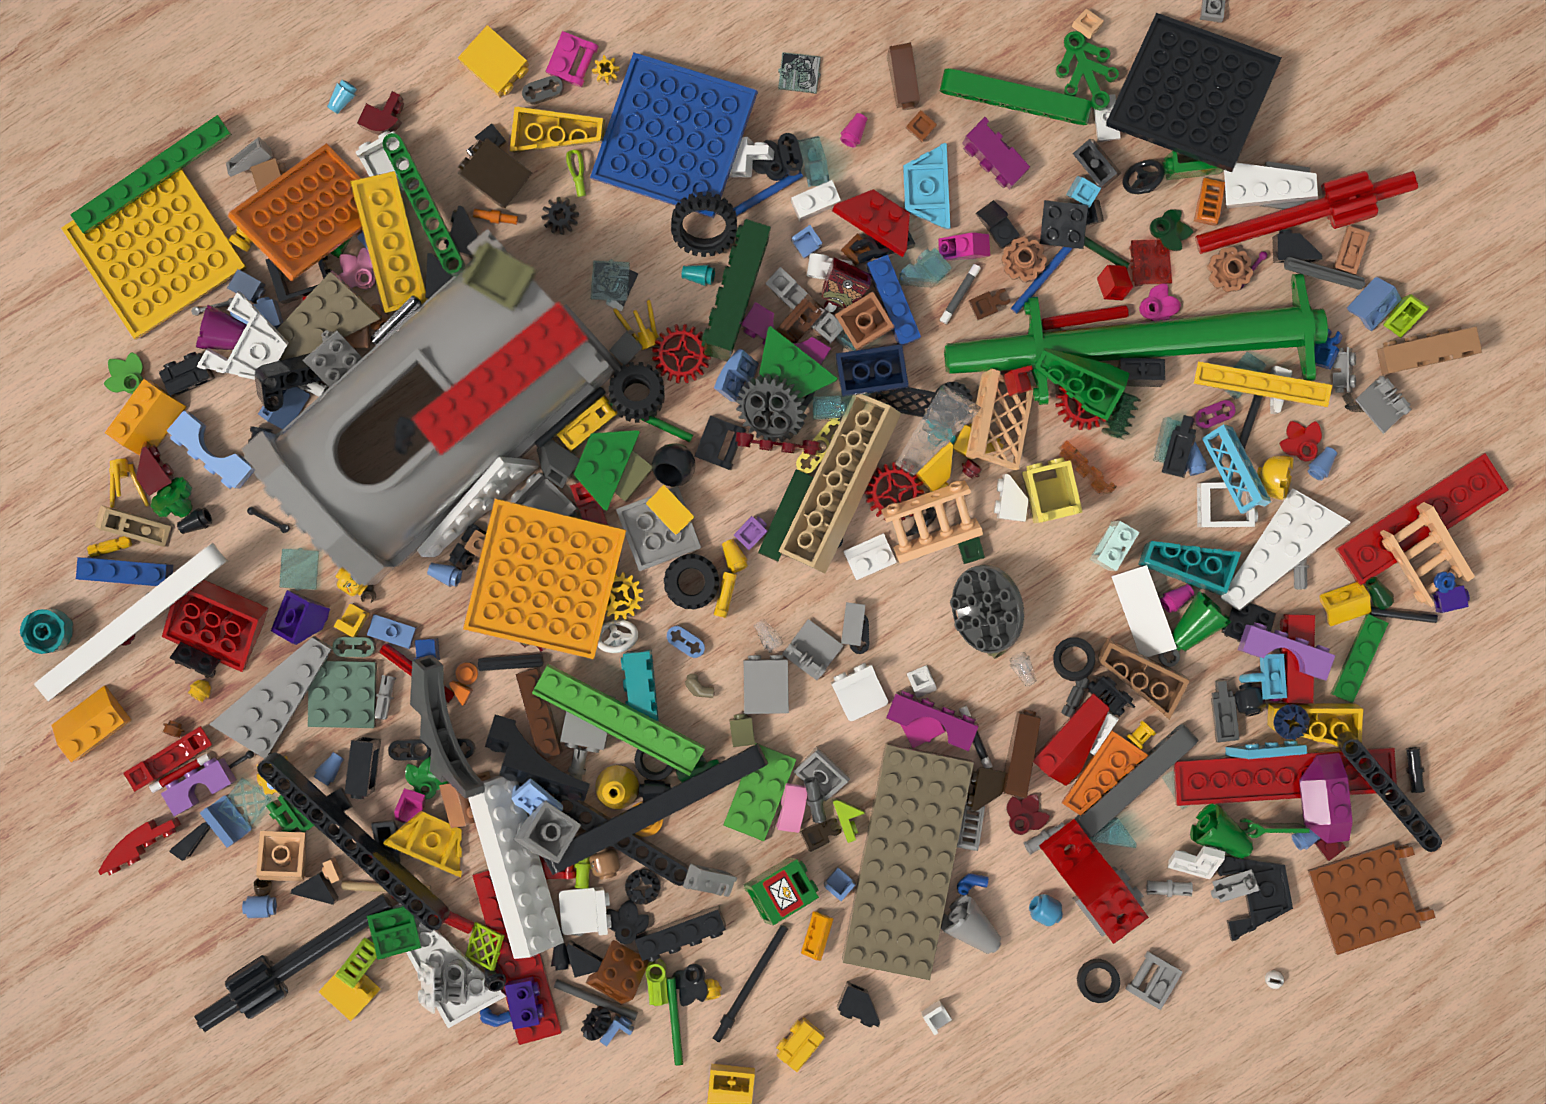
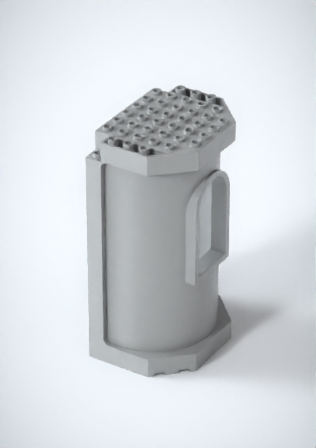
[242,229,615,586]

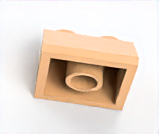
[256,831,306,881]

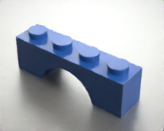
[866,255,921,346]
[76,557,174,586]

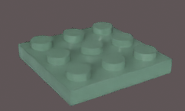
[308,661,377,728]

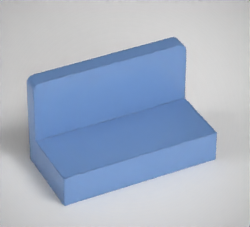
[1347,277,1402,331]
[258,387,310,429]
[200,795,252,848]

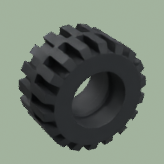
[609,362,665,423]
[663,554,720,610]

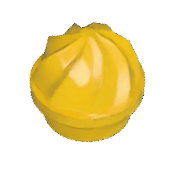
[188,680,211,703]
[705,978,722,1001]

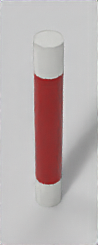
[149,753,211,793]

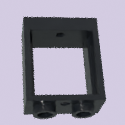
[265,256,332,304]
[345,736,381,799]

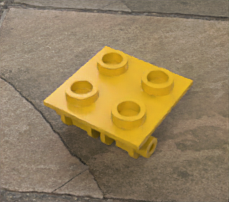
[319,962,381,1022]

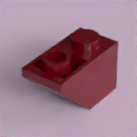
[136,441,174,496]

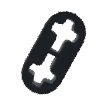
[777,133,803,176]
[849,614,869,654]

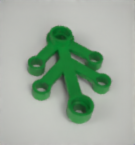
[1055,31,1119,111]

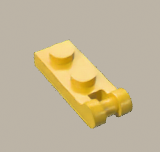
[557,396,618,452]

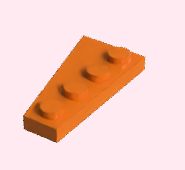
[1061,730,1148,816]

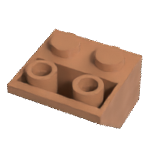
[439,771,491,828]

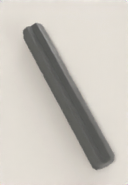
[1284,257,1365,290]

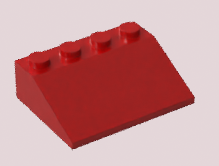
[162,580,269,672]

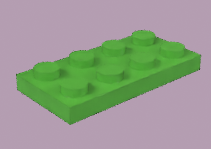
[723,743,796,841]

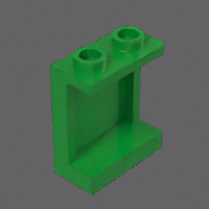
[1161,151,1224,180]

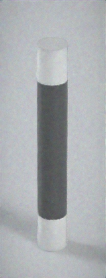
[939,264,981,325]

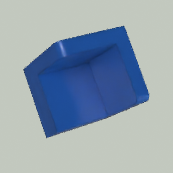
[415,638,440,661]

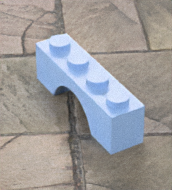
[167,411,255,489]

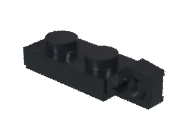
[1162,415,1196,478]

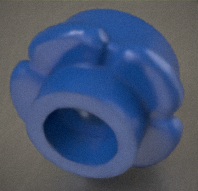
[1434,571,1456,593]

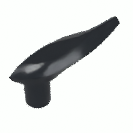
[906,507,937,537]

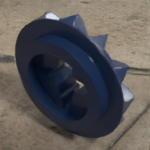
[1273,704,1310,740]

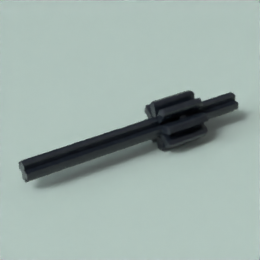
[194,893,394,1032]

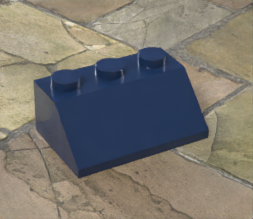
[836,344,909,397]

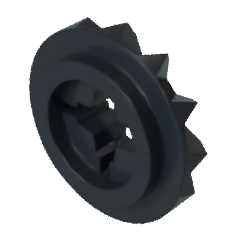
[625,869,660,905]
[581,1006,611,1041]

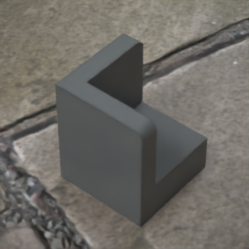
[609,329,642,366]

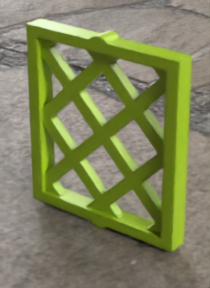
[465,922,504,971]

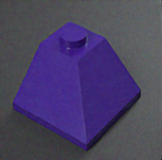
[271,590,330,645]

